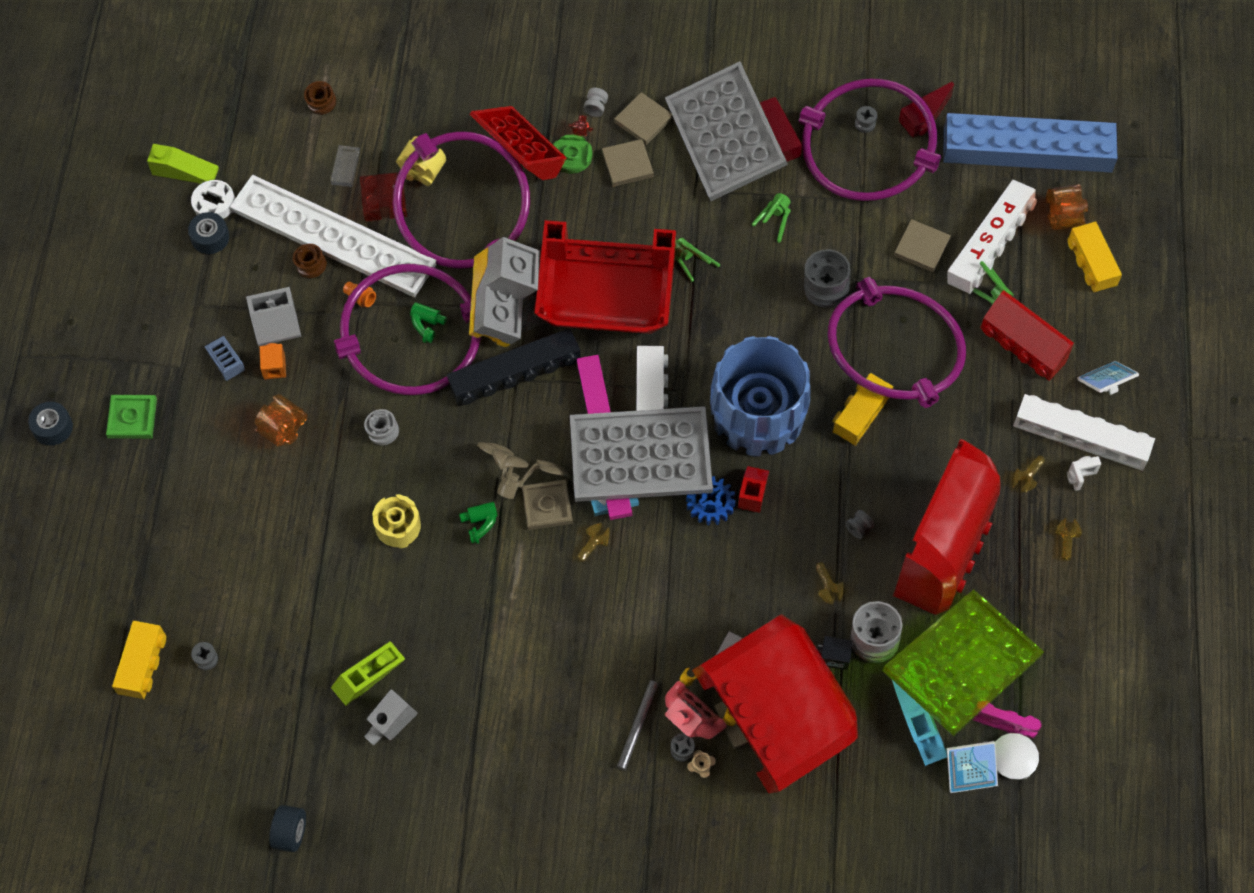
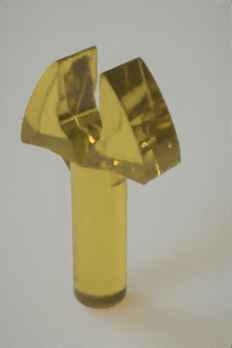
[1013,456,1045,493]
[1055,518,1082,561]
[577,523,610,562]
[815,562,844,605]

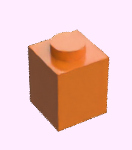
[260,343,286,380]

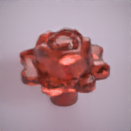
[569,115,593,136]

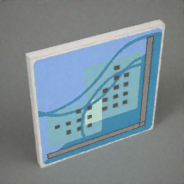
[1077,361,1139,395]
[947,741,998,793]

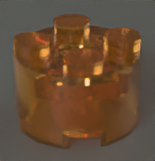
[1046,184,1088,230]
[254,394,307,446]

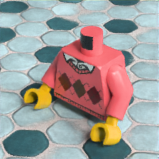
[665,668,736,739]

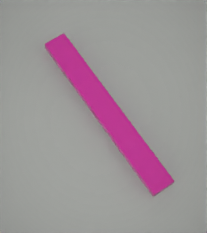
[577,355,632,520]

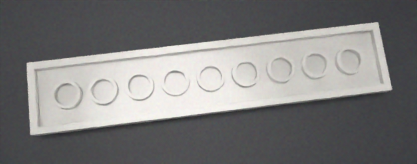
[230,175,436,297]

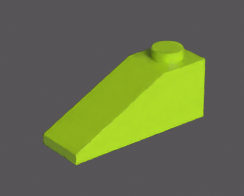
[147,144,219,184]
[331,641,405,706]

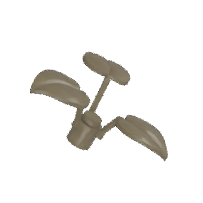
[477,442,573,499]

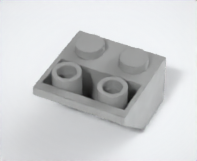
[246,287,301,347]

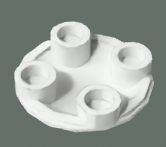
[995,733,1039,780]

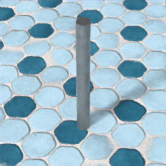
[617,680,658,771]

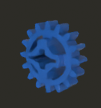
[686,476,736,526]

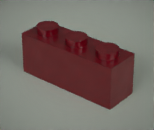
[759,97,802,162]

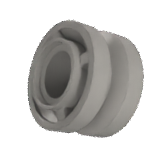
[364,409,399,445]

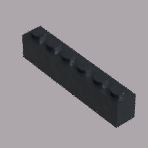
[446,328,581,406]

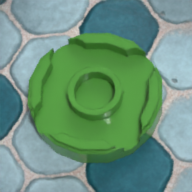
[553,134,593,174]

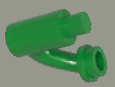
[410,302,447,343]
[459,501,498,544]

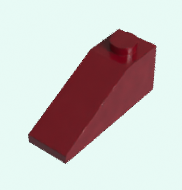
[899,82,954,138]

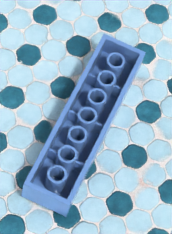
[943,113,1117,172]

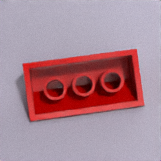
[980,290,1074,381]

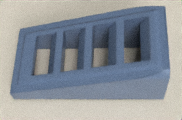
[204,336,245,381]

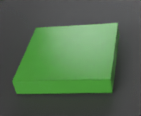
[106,395,157,439]

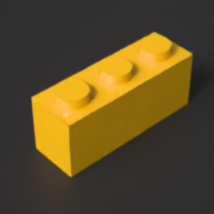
[1068,221,1122,292]
[832,373,893,446]
[112,621,166,699]

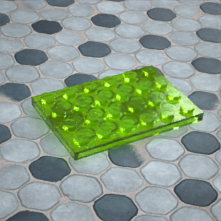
[882,589,1044,736]

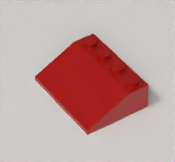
[470,106,567,180]

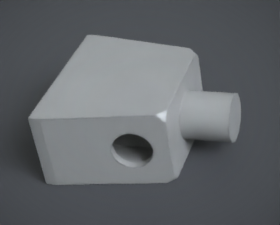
[364,689,418,745]

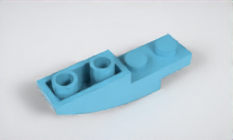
[891,667,947,766]

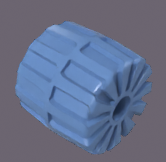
[710,336,810,456]

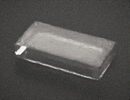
[330,145,360,187]

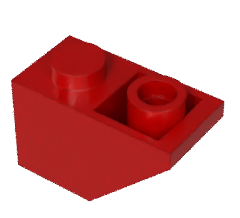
[738,466,769,513]

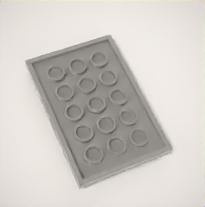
[665,61,788,201]
[570,406,713,502]

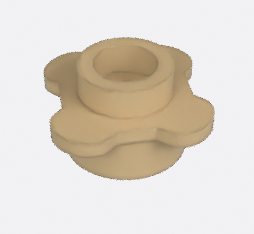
[687,750,715,778]

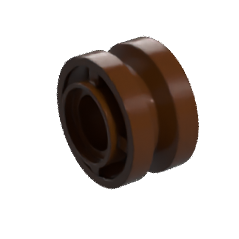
[304,81,336,115]
[293,243,327,278]

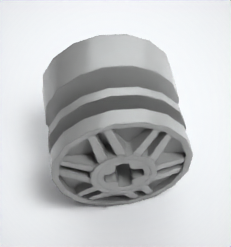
[850,601,903,663]

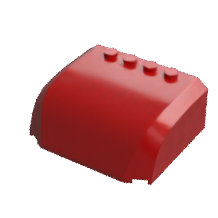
[535,220,676,334]
[893,439,1000,615]
[692,614,858,794]

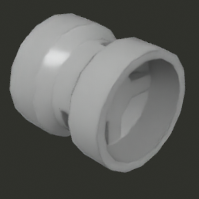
[583,88,608,117]

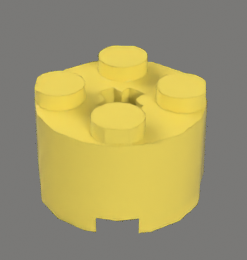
[396,136,446,186]
[372,495,421,549]

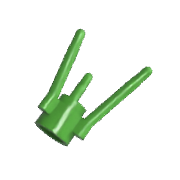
[752,193,791,243]
[675,238,720,282]
[972,261,1014,305]

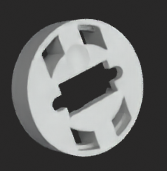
[191,180,235,219]

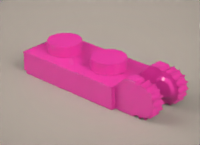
[971,702,1042,738]

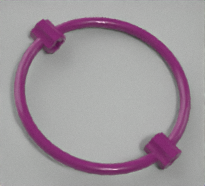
[799,79,941,201]
[393,132,530,268]
[334,264,481,395]
[827,277,966,408]

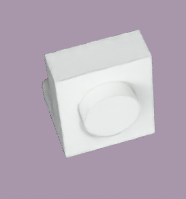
[1067,456,1101,491]

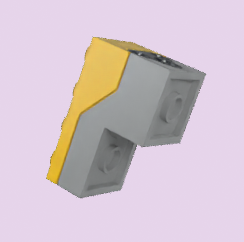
[469,237,540,347]

